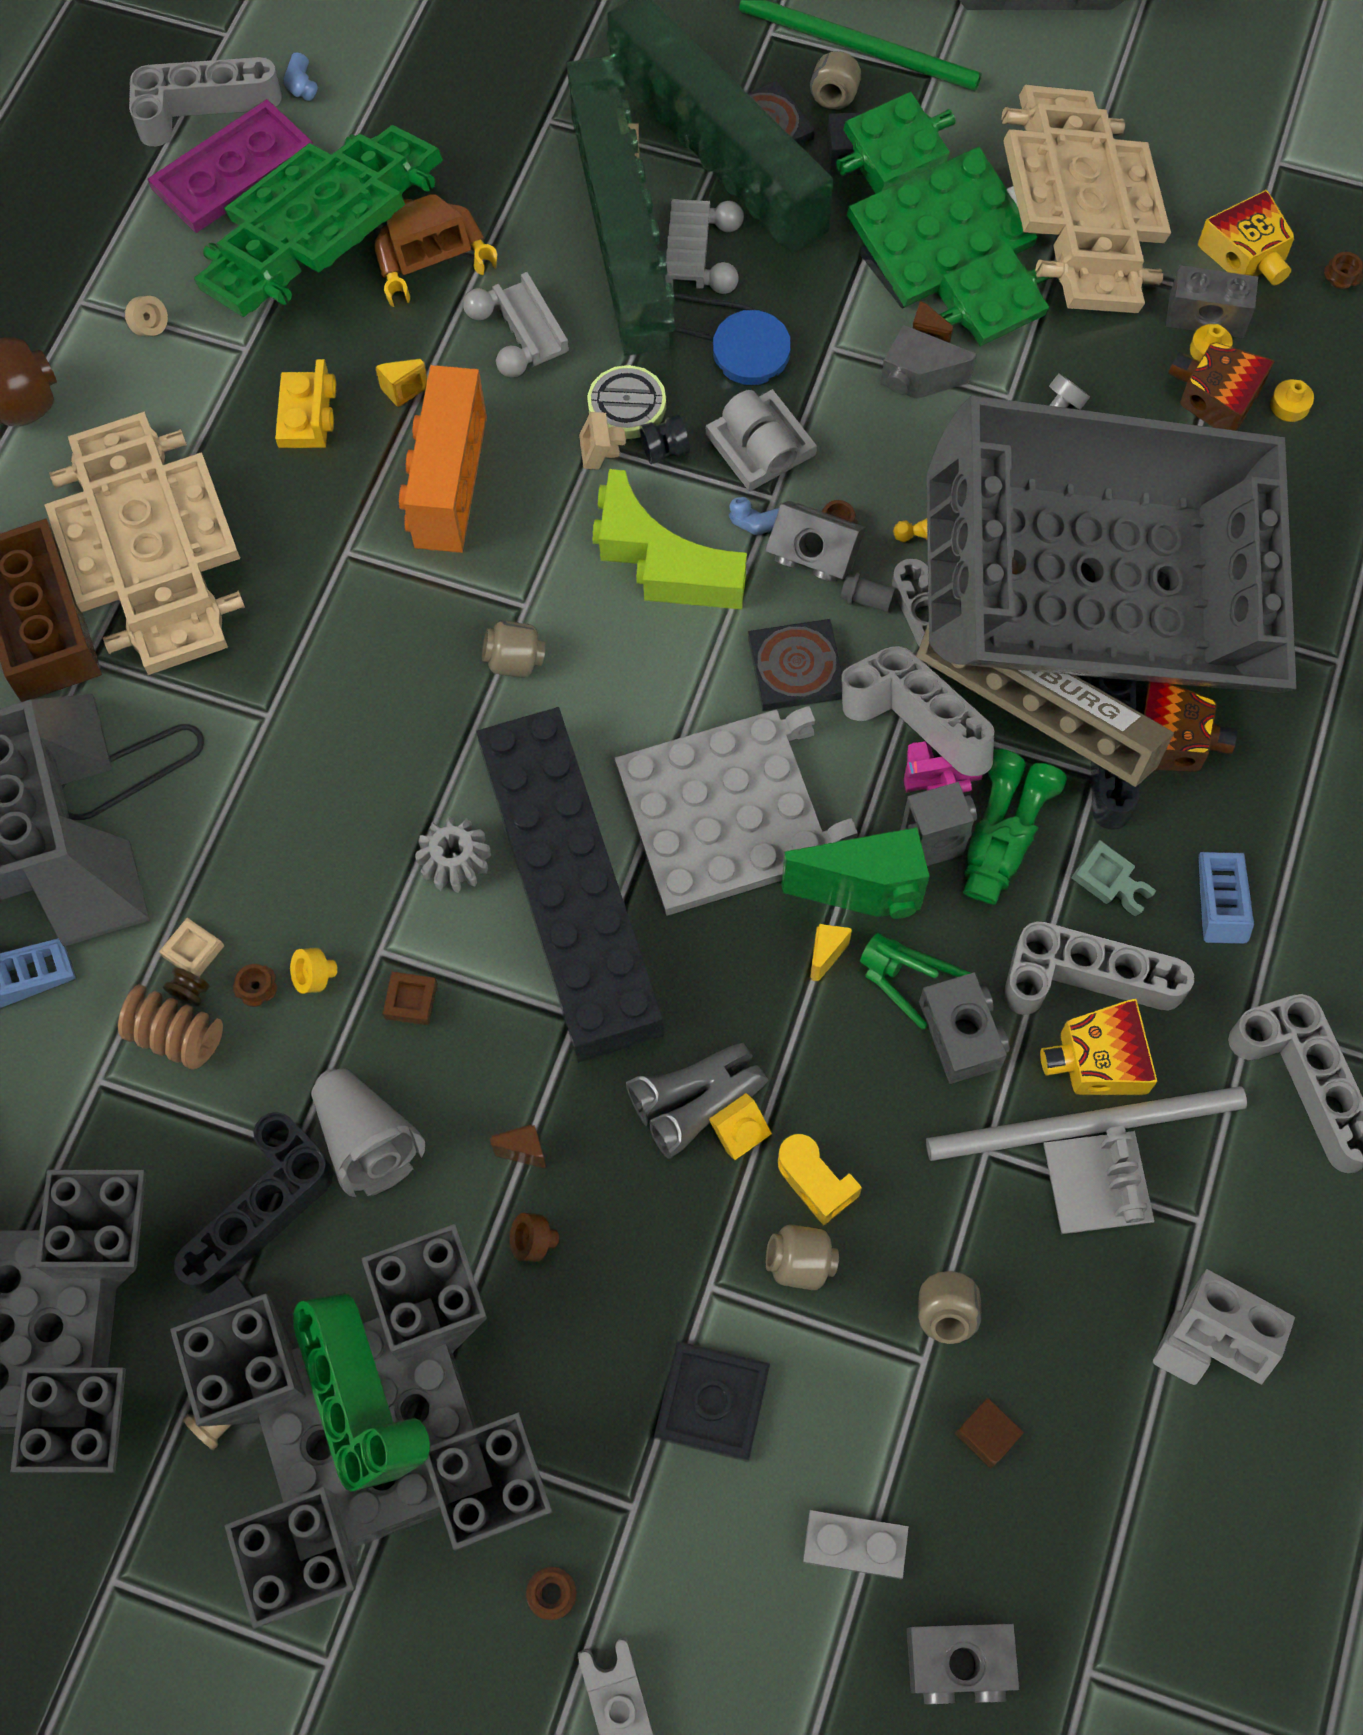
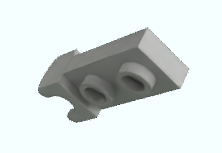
[578,1637,654,1735]

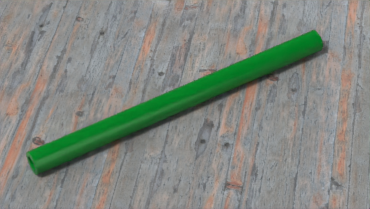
[739,0,982,91]

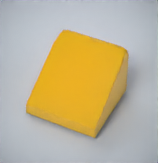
[375,359,428,407]
[810,924,852,982]

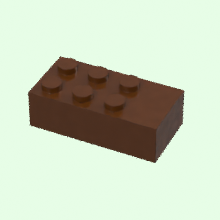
[0,518,103,702]

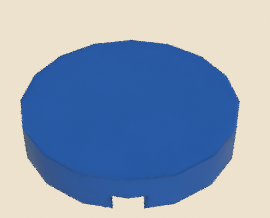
[713,310,790,385]

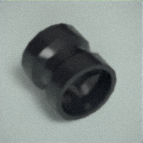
[639,414,690,465]

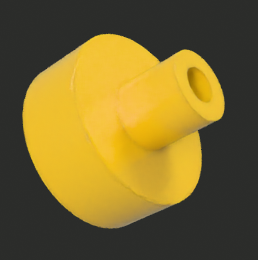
[1190,324,1233,361]
[1270,379,1314,422]
[290,948,337,994]

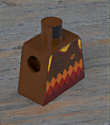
[1168,342,1275,431]
[1139,682,1237,772]

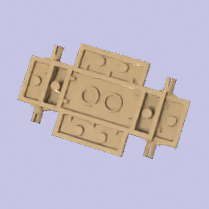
[1001,85,1171,313]
[44,411,245,675]

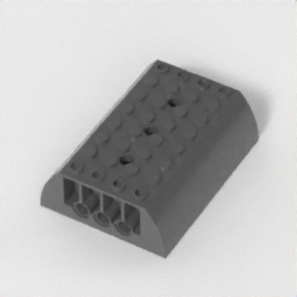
[926,395,1296,693]

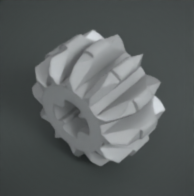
[415,816,491,893]

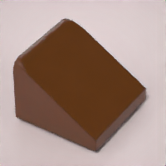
[913,301,953,343]
[490,1124,546,1168]
[954,1398,1024,1469]

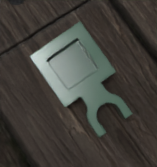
[1071,840,1156,916]

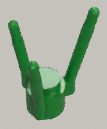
[860,933,971,1030]

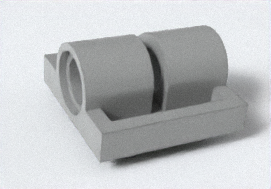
[706,389,817,492]

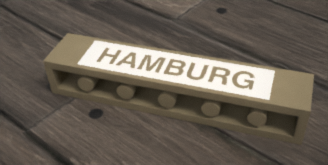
[916,623,1174,787]

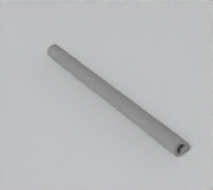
[926,1086,1247,1161]

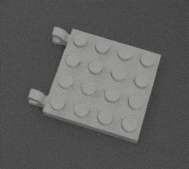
[615,706,858,916]

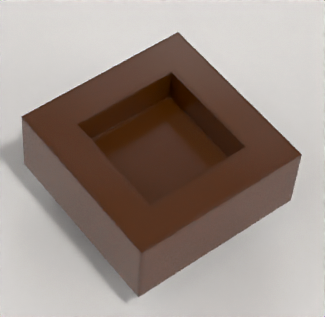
[383,972,438,1026]

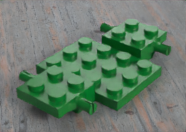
[836,92,1053,347]
[194,125,443,317]

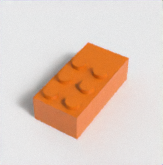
[399,365,487,553]

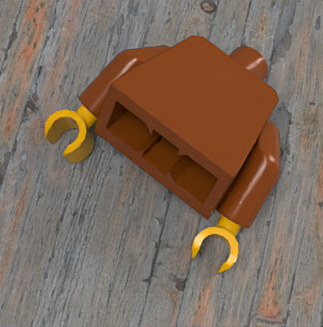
[374,194,497,307]

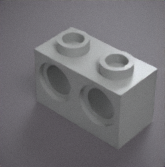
[1173,1269,1295,1385]

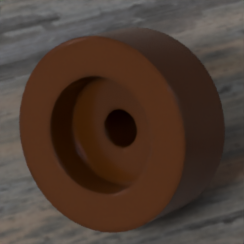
[510,1213,559,1262]

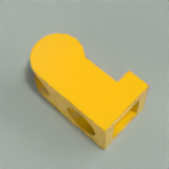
[778,1134,862,1226]

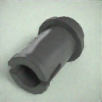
[840,572,895,613]

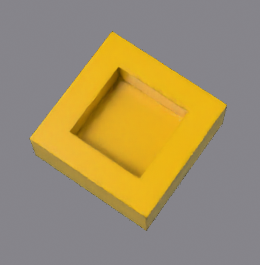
[709,1093,772,1160]

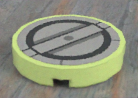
[587,365,666,439]

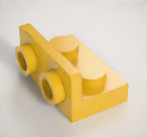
[275,359,336,448]

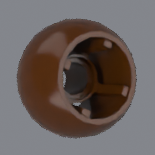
[0,337,57,426]

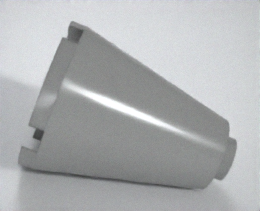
[311,1069,425,1197]

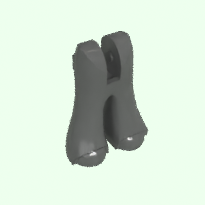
[626,1042,769,1159]

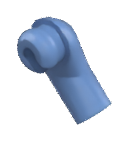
[284,52,318,101]
[729,497,779,535]

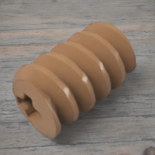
[118,984,223,1070]

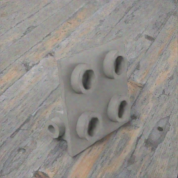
[1043,1126,1154,1234]

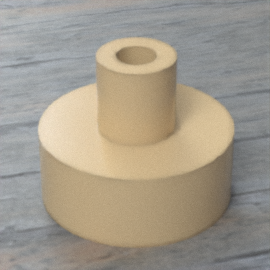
[125,296,168,337]

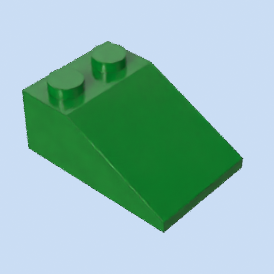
[781,827,930,919]

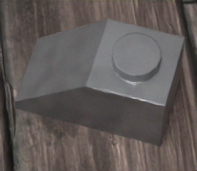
[881,325,976,398]

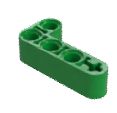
[293,1293,430,1492]

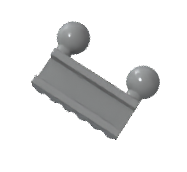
[665,199,744,294]
[463,272,569,378]

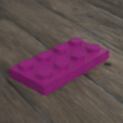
[147,99,313,233]

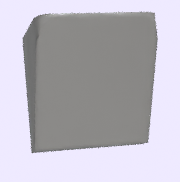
[1153,1310,1212,1385]

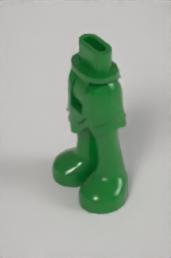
[963,749,1067,905]

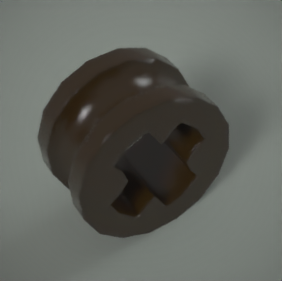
[163,967,210,1007]

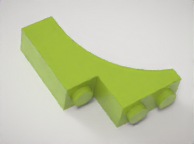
[592,469,747,610]

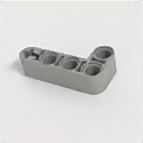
[129,57,282,147]
[842,646,994,776]
[1004,922,1194,1015]
[1228,994,1363,1173]

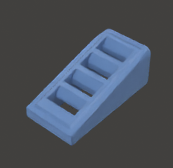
[1198,852,1254,944]
[0,938,76,1008]

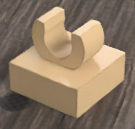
[579,412,626,470]

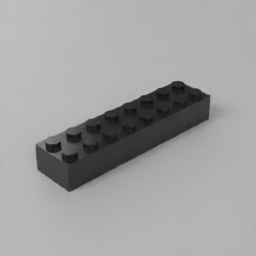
[476,707,664,1063]

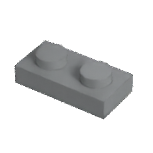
[803,1510,909,1579]

